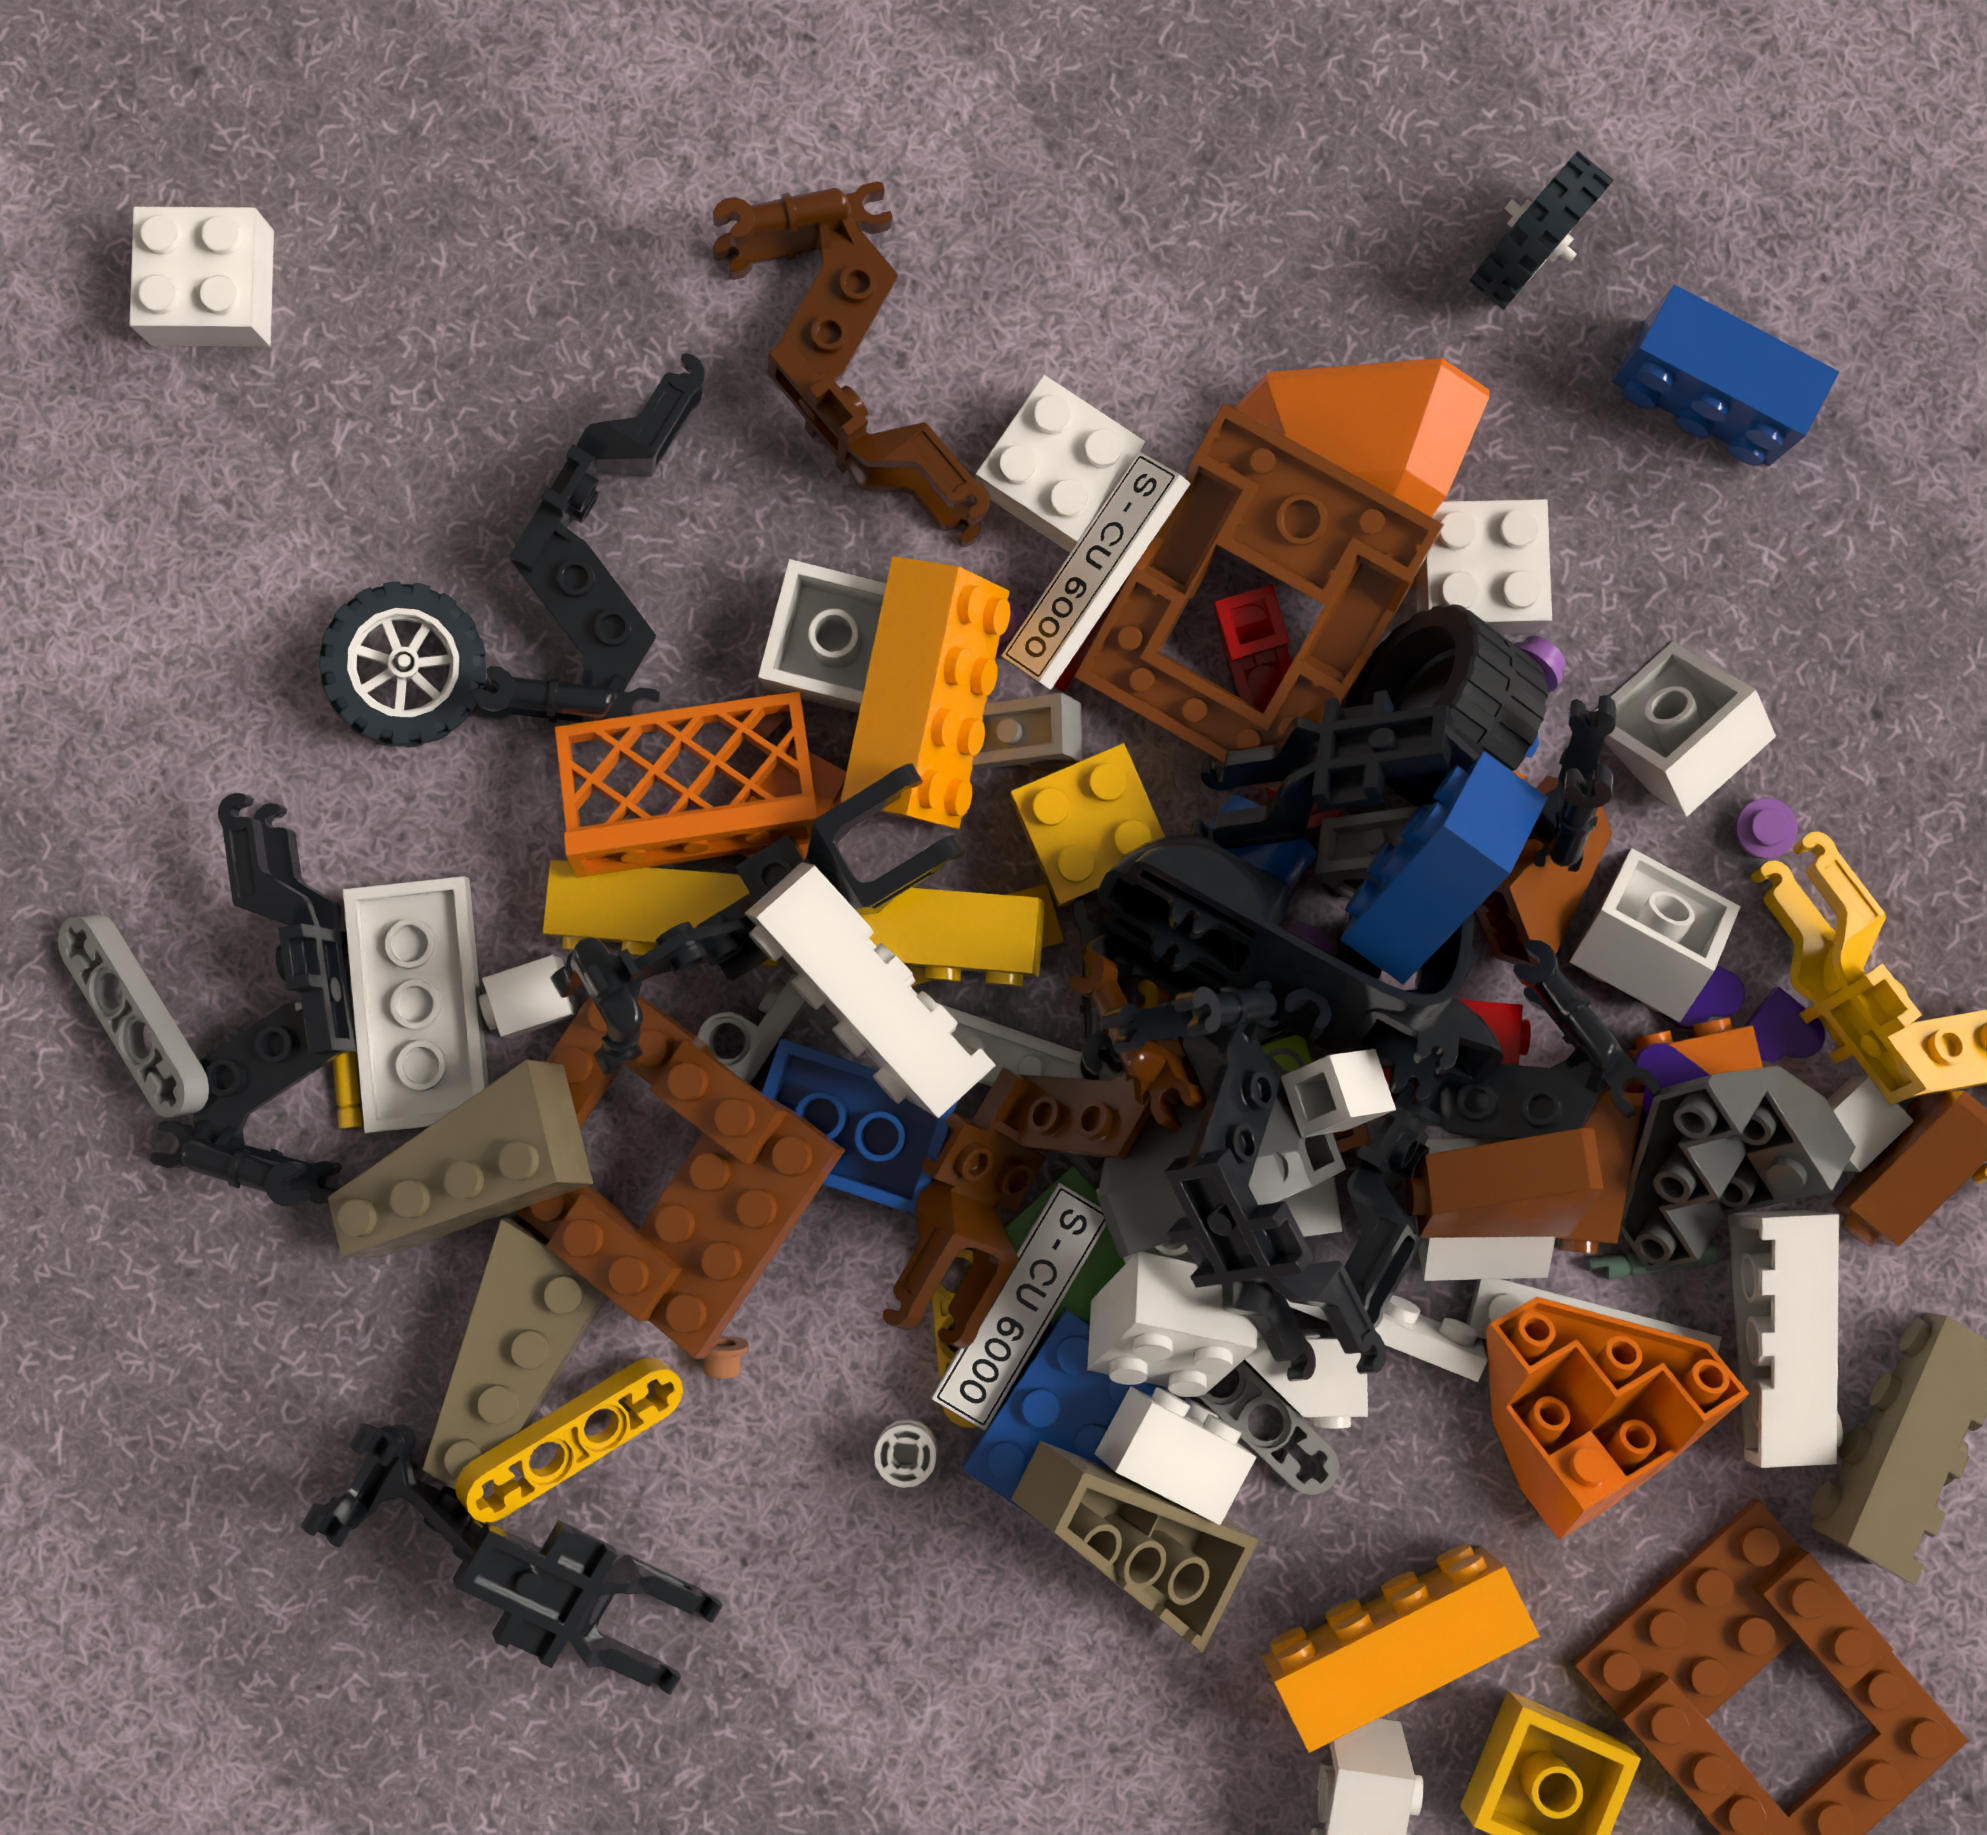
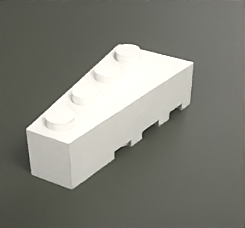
[1311,1719,1423,1835]

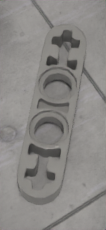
[58,914,209,1118]
[1198,1362,1340,1495]

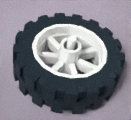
[1469,150,1614,310]
[319,581,486,747]

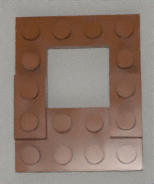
[1074,403,1445,792]
[515,993,845,1359]
[1571,1498,1969,1835]

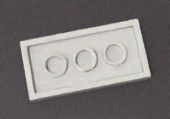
[343,876,489,1133]

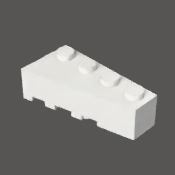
[745,862,996,1118]
[1728,1210,1843,1468]

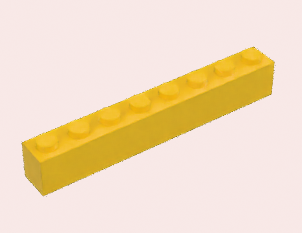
[543,860,1046,987]

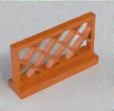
[555,691,819,878]

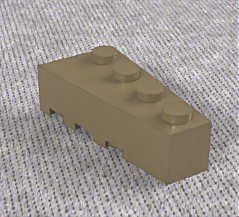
[328,1059,593,1257]
[423,1216,607,1497]
[1809,1312,1987,1585]
[1011,1441,1259,1653]

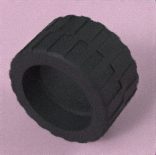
[1345,604,1548,806]

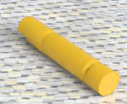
[332,1017,363,1129]

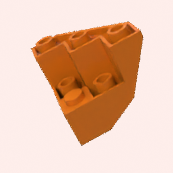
[1234,358,1490,517]
[1486,1297,1750,1540]

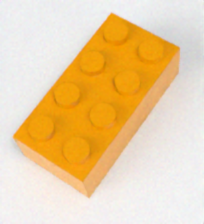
[840,556,1010,829]
[1261,1544,1540,1753]

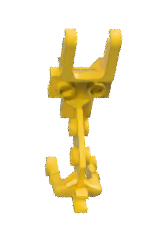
[1751,832,1987,1184]

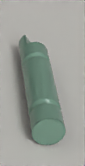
[1586,1239,1718,1280]

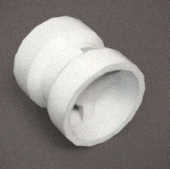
[874,1418,938,1488]

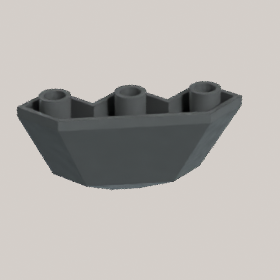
[1097,1035,1346,1258]
[1620,1066,1856,1271]

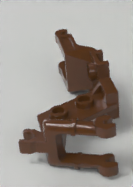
[713,181,990,547]
[883,952,1206,1349]

